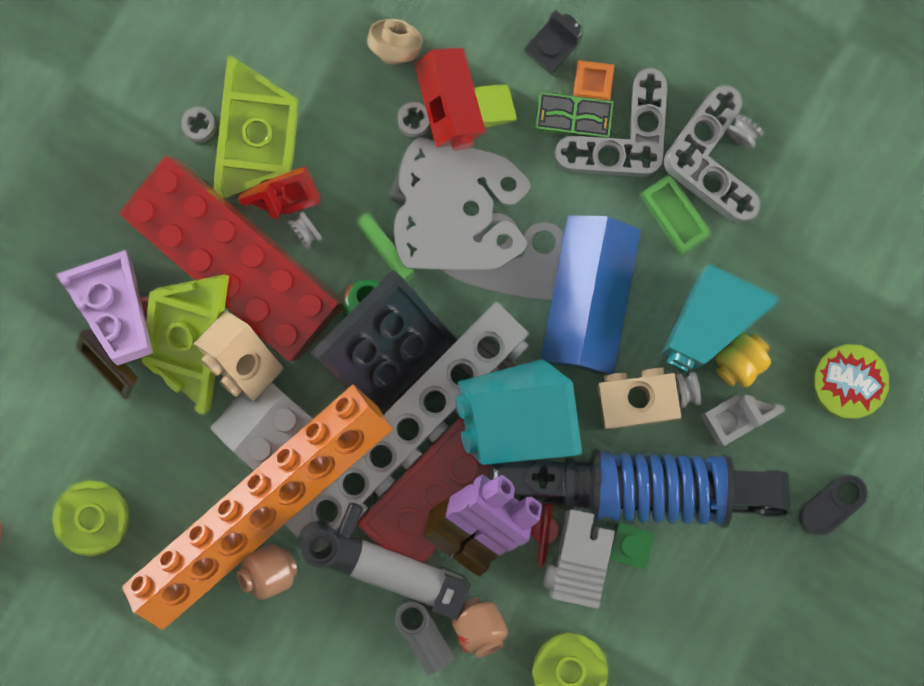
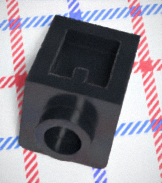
[524,10,583,75]

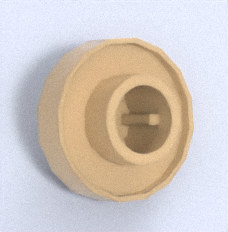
[367,19,423,65]

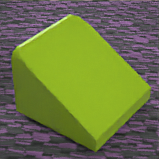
[474,84,517,128]

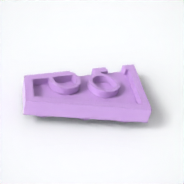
[56,250,153,366]

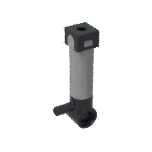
[298,502,471,620]

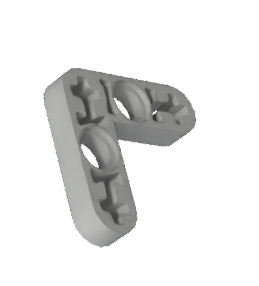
[554,68,667,177]
[664,85,760,224]

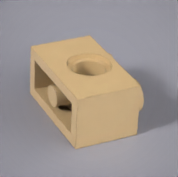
[194,310,284,402]
[596,368,681,430]

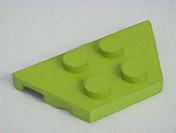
[213,56,300,199]
[141,274,229,415]

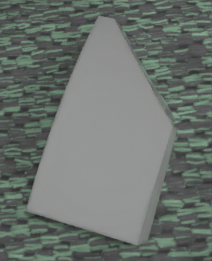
[700,394,785,448]

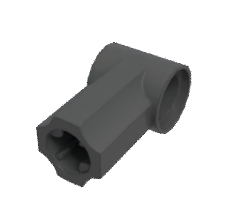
[395,598,456,676]

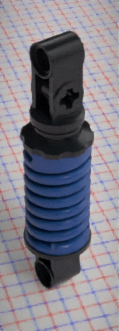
[487,449,790,528]

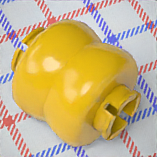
[715,333,771,388]

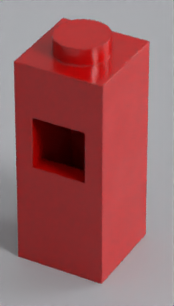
[414,47,486,151]

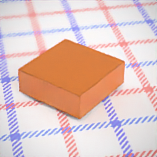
[573,60,614,101]

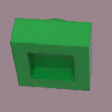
[609,522,656,570]

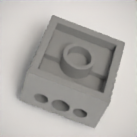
[543,509,615,609]

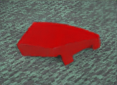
[238,166,321,220]

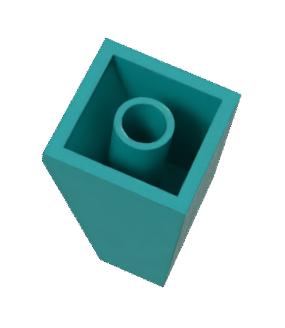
[660,264,779,373]
[455,359,582,465]

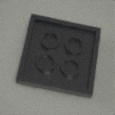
[310,270,457,415]

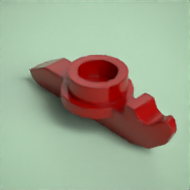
[531,498,559,568]

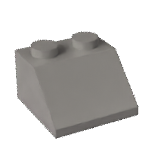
[210,382,313,470]

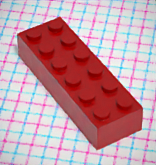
[118,155,343,362]

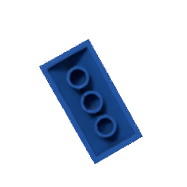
[540,216,641,375]

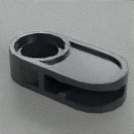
[799,475,868,536]

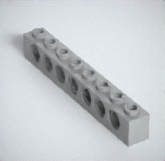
[285,301,529,551]

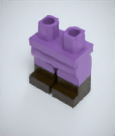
[423,474,542,577]

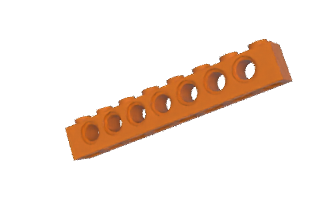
[122,384,393,630]

